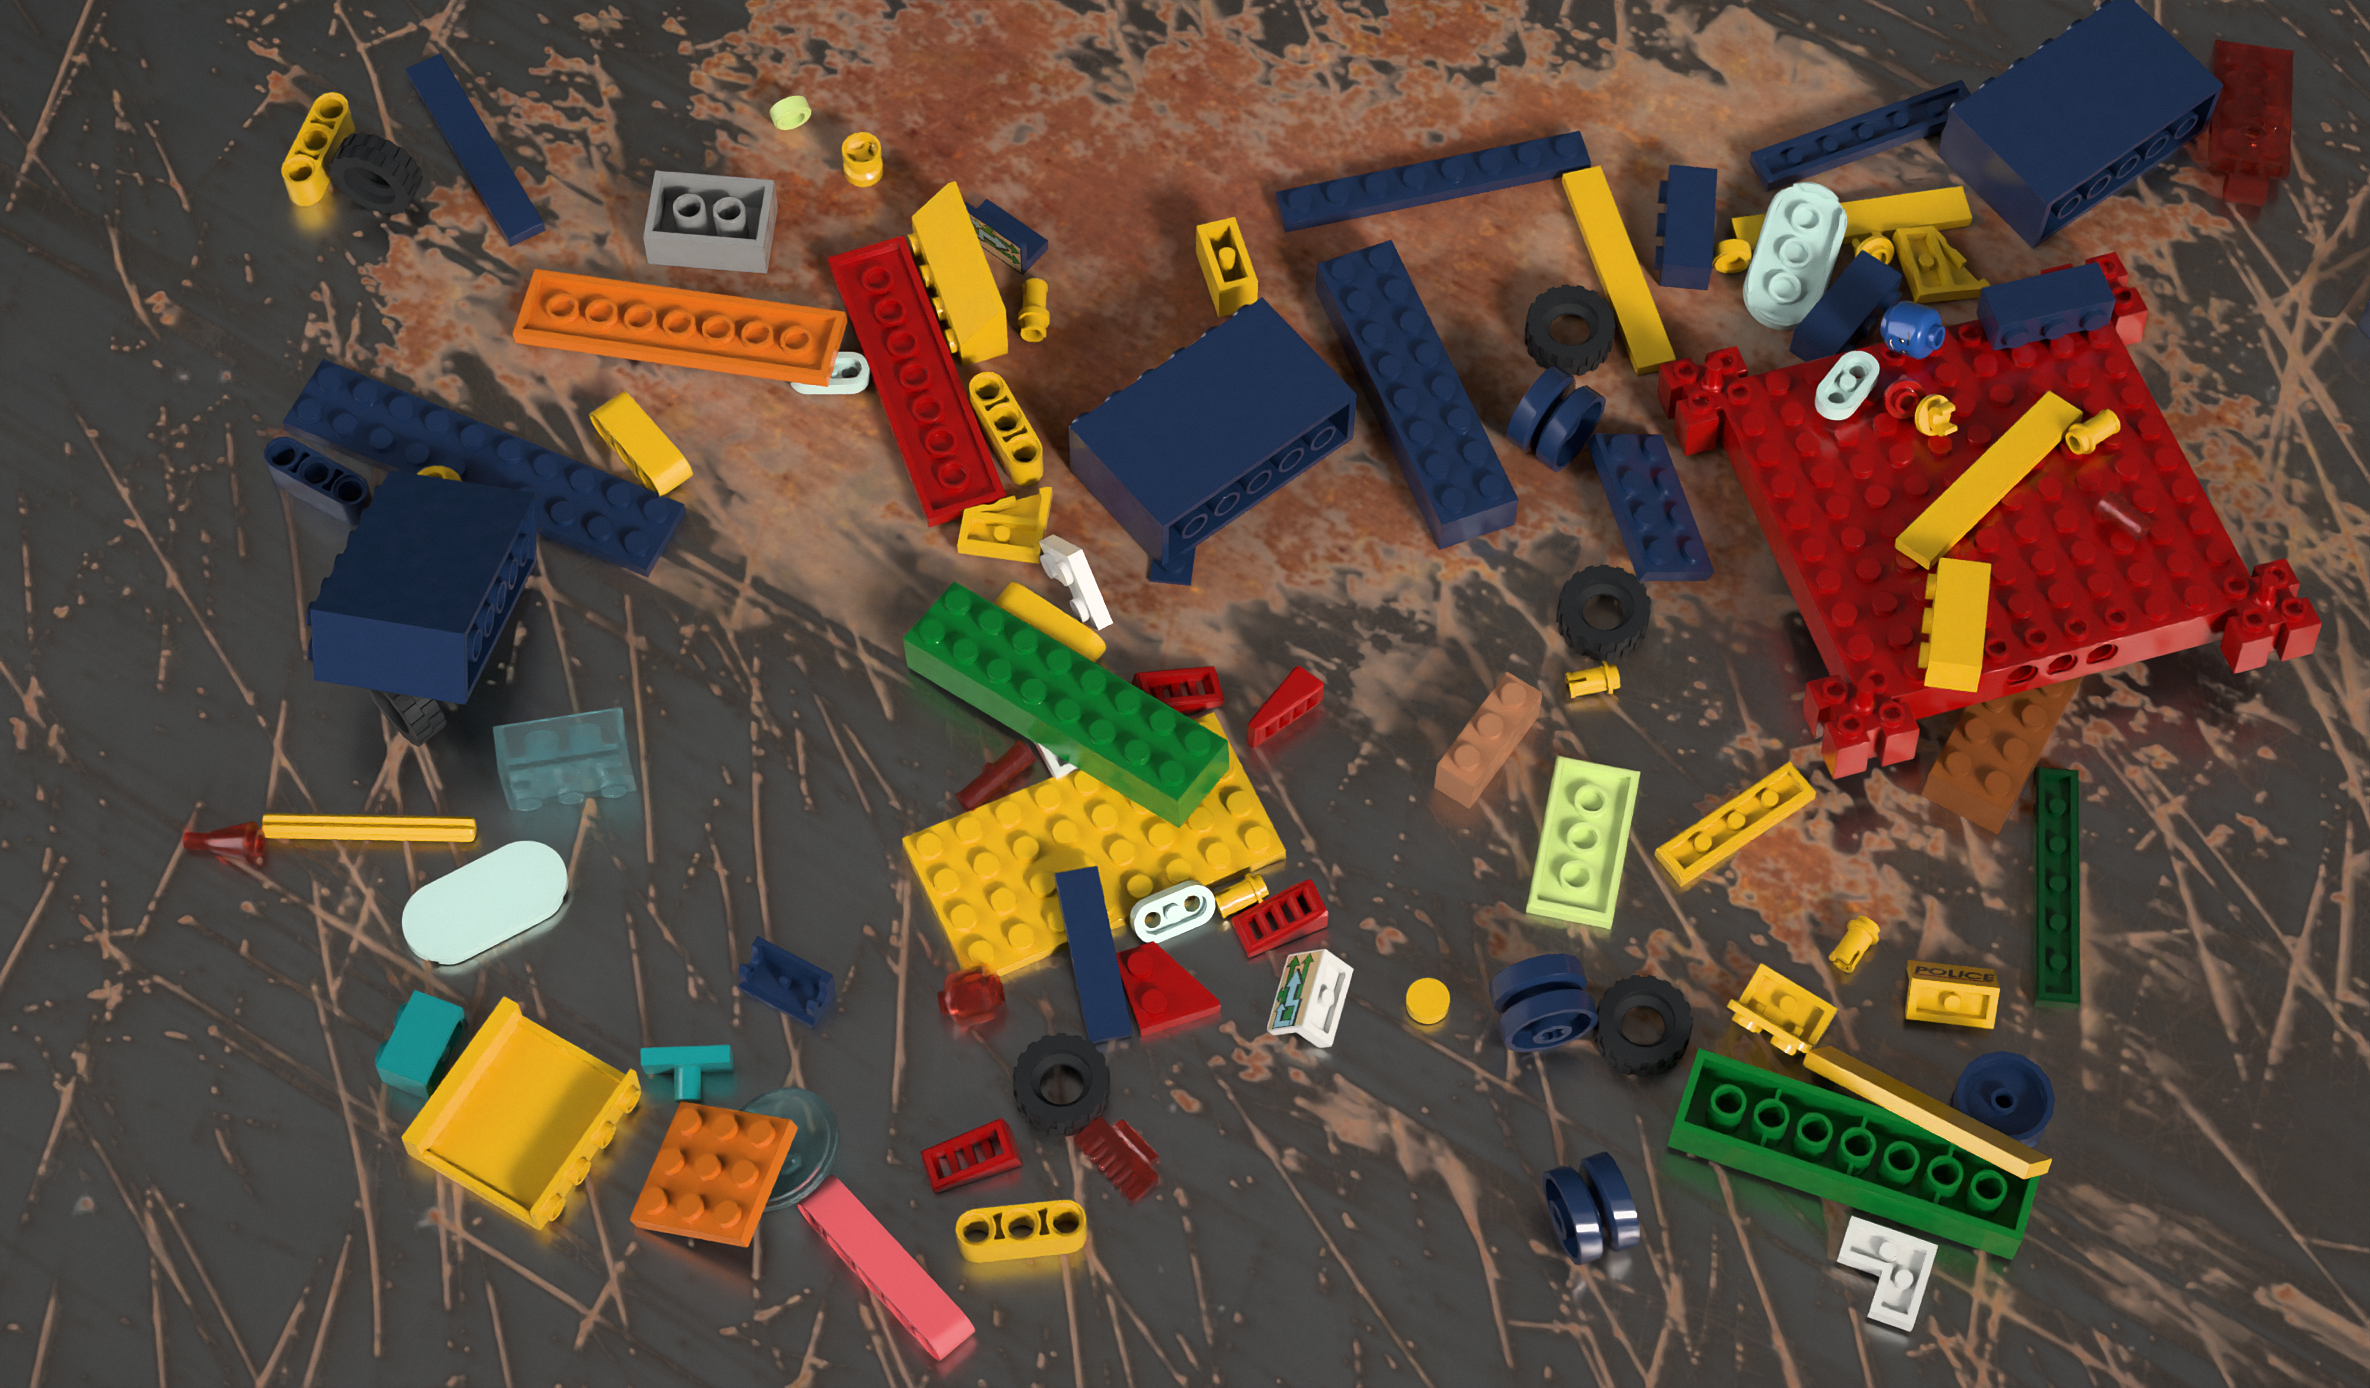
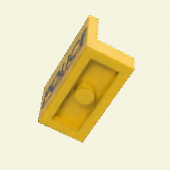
[1905,960,2000,1029]

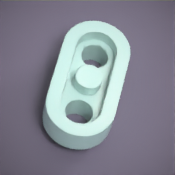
[1815,351,1880,420]
[790,352,871,394]
[1129,880,1215,943]

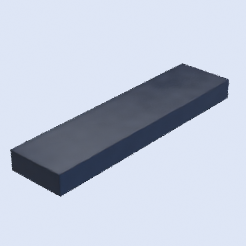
[1054,866,1133,1044]

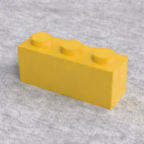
[1918,557,1991,693]

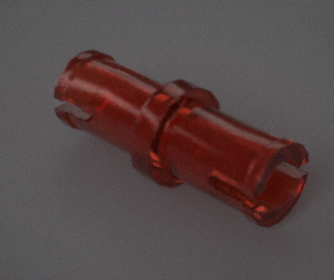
[955,740,1036,812]

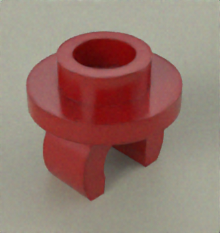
[1882,375,1926,419]

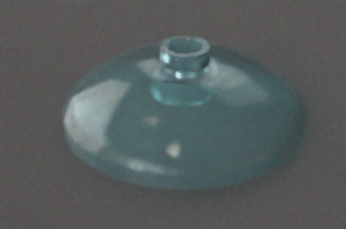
[739,1087,840,1212]

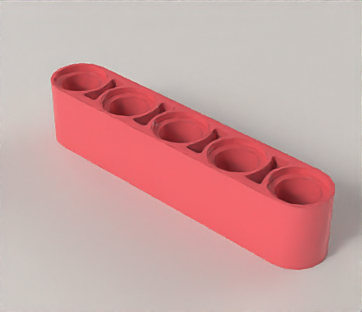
[796,1174,975,1361]

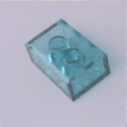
[493,707,637,811]

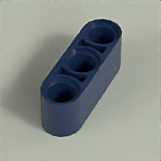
[264,437,372,526]

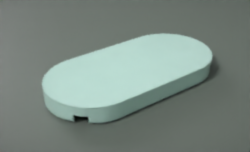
[1743,182,1847,331]
[402,841,569,965]

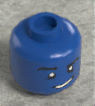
[1880,300,1945,359]

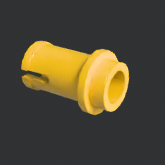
[2066,409,2120,455]
[1565,661,1620,699]
[1212,873,1269,919]
[1829,916,1880,973]

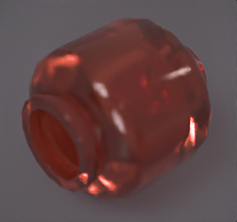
[937,965,1006,1027]

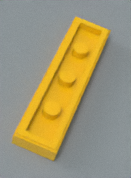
[1654,761,1816,887]

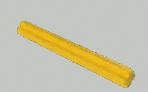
[262,813,477,842]

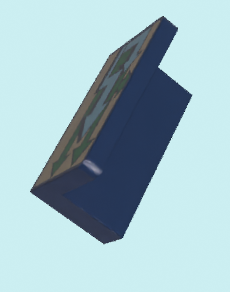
[965,199,1048,275]

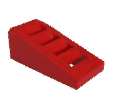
[1246,665,1324,749]
[1131,666,1225,715]
[1231,878,1328,958]
[920,1118,1023,1194]

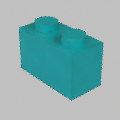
[375,990,469,1100]

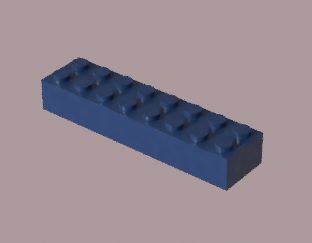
[1315,240,1519,550]

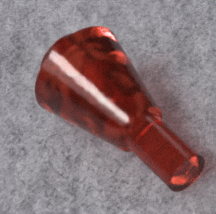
[183,821,265,864]

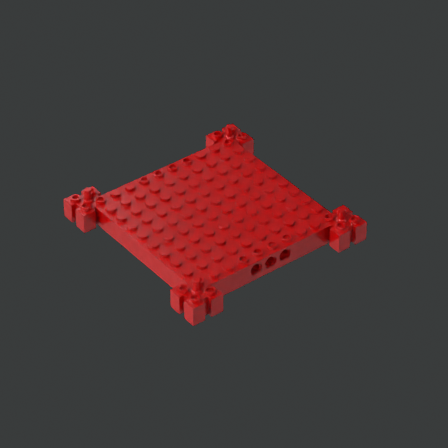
[1657,252,2322,779]

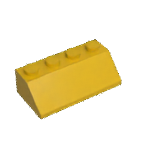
[907,181,1008,367]

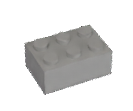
[643,170,778,274]

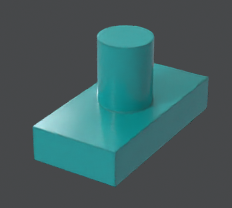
[641,1045,734,1103]

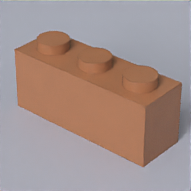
[1434,672,1543,809]

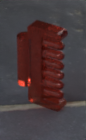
[1074,1117,1160,1204]

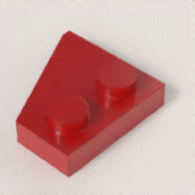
[1116,941,1221,1037]

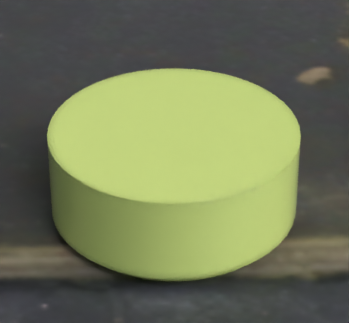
[770,96,811,130]

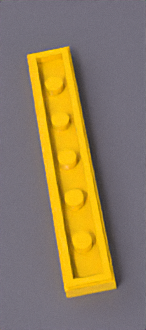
[1562,165,1676,376]
[1730,186,1972,256]
[1895,391,2083,570]
[1803,1046,2052,1179]

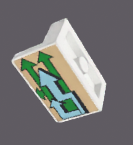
[1266,949,1354,1048]

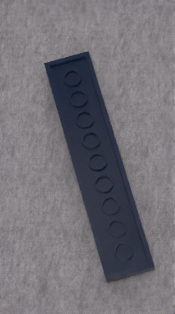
[283,359,686,578]

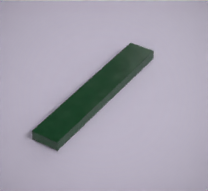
[2033,767,2080,1010]

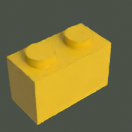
[1196,217,1258,317]

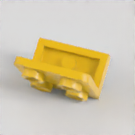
[1727,963,1838,1056]

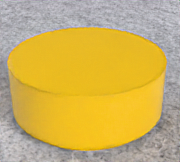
[1712,239,1752,273]
[1406,978,1450,1024]

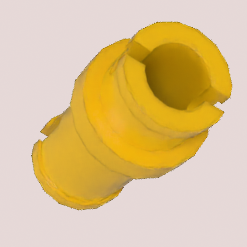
[1018,278,1050,342]

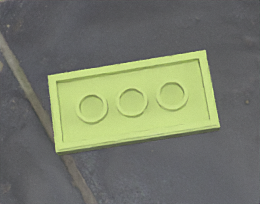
[1526,755,1640,929]

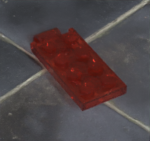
[2207,40,2294,208]

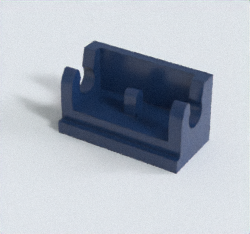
[738,936,836,1029]

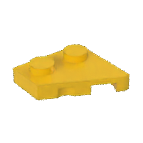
[1892,226,1990,303]
[957,487,1053,564]

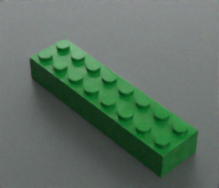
[903,581,1229,828]
[1667,1048,2040,1260]

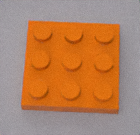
[629,1101,798,1248]

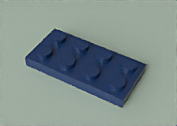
[1587,433,1714,581]

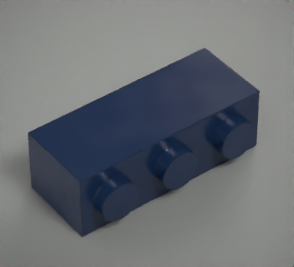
[1653,165,1717,290]
[1789,250,1902,362]
[1976,262,2116,351]

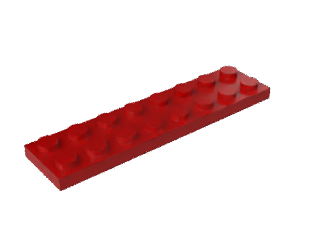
[827,235,1007,528]

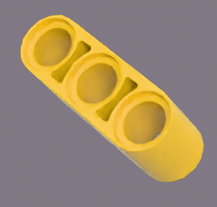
[281,92,355,206]
[969,372,1044,486]
[589,391,693,497]
[993,582,1106,663]
[956,1200,1087,1263]

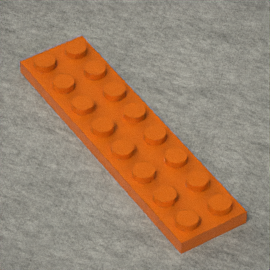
[513,269,847,387]

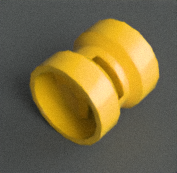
[842,132,883,187]

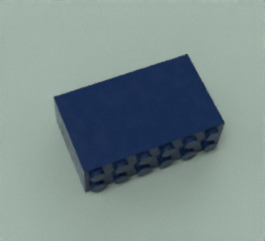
[1937,0,2223,249]
[1069,297,1357,569]
[306,470,537,705]

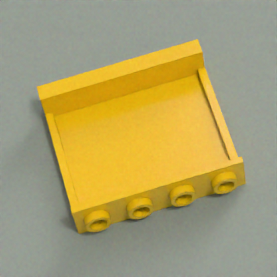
[401,996,641,1231]

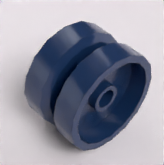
[1506,366,1606,473]
[1488,953,1598,1052]
[1948,1051,2055,1149]
[1542,1152,1640,1265]

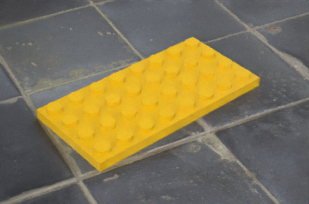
[902,712,1286,989]

